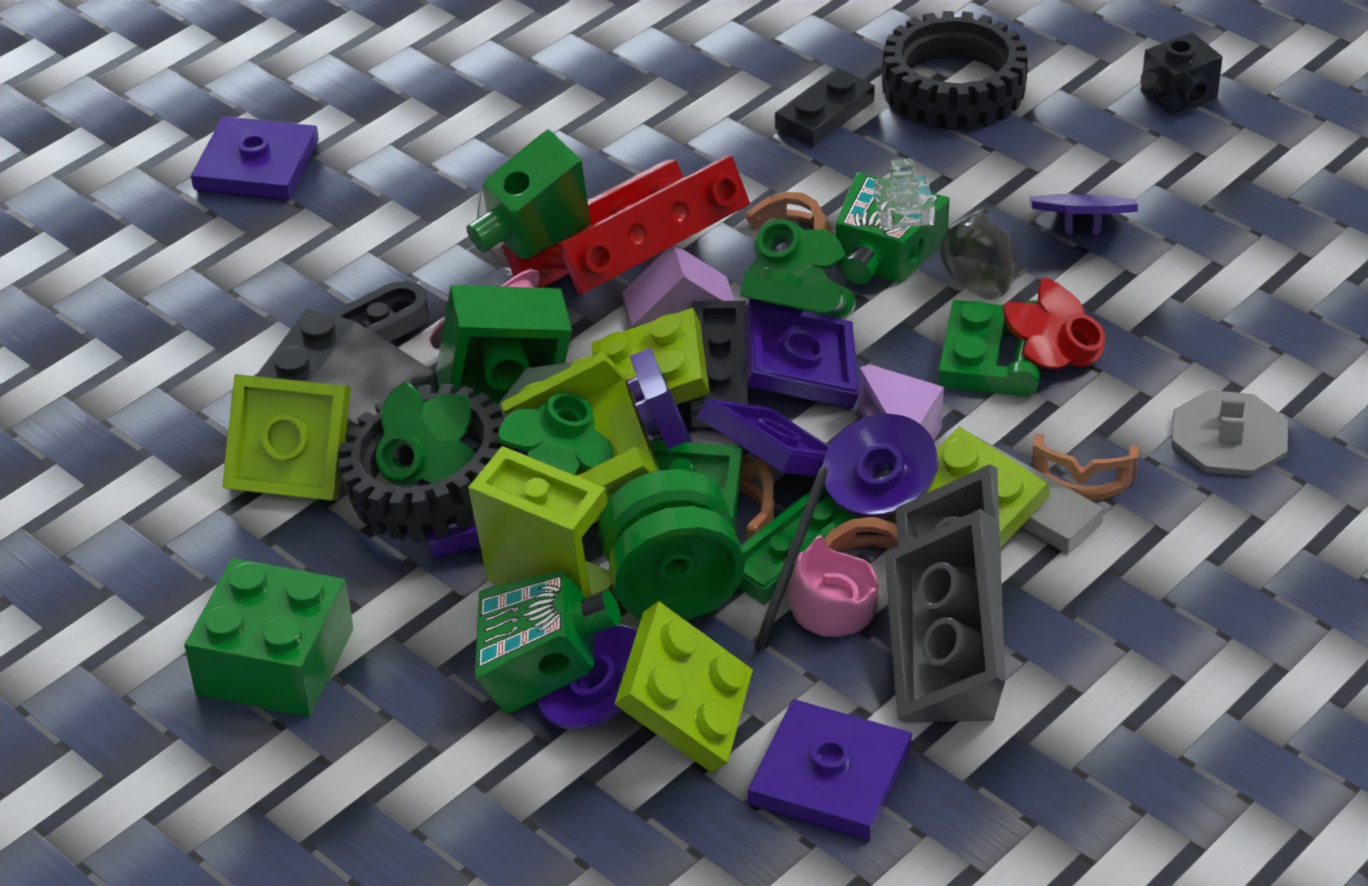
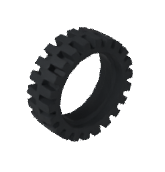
[882,11,1028,131]
[338,384,515,541]

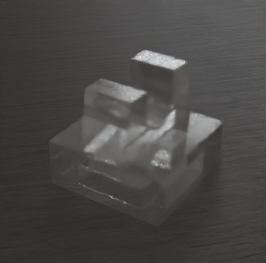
[874,159,935,229]

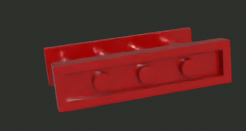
[501,155,751,294]

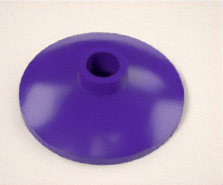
[822,413,938,518]
[537,624,637,730]

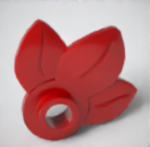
[1002,277,1105,369]

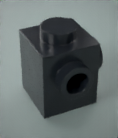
[1140,32,1223,115]

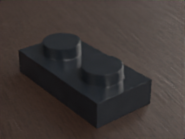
[775,67,875,147]

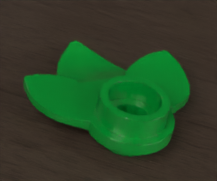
[746,219,846,287]
[376,381,476,485]
[497,392,614,475]

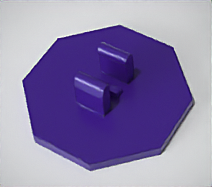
[1029,194,1138,235]

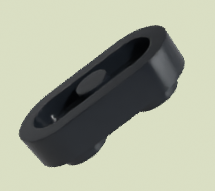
[331,281,429,342]

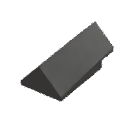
[884,464,1005,722]

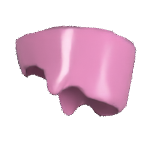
[787,535,879,637]

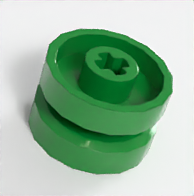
[598,469,745,621]

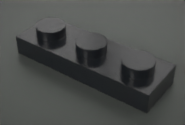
[691,300,748,427]

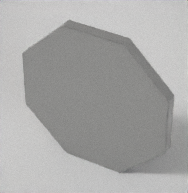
[1171,390,1288,477]

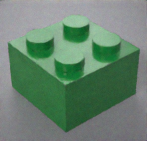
[436,285,572,407]
[184,558,354,717]

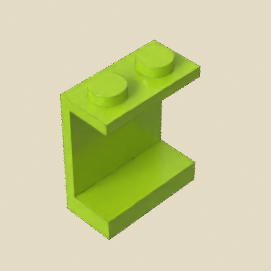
[501,351,659,524]
[468,446,614,597]

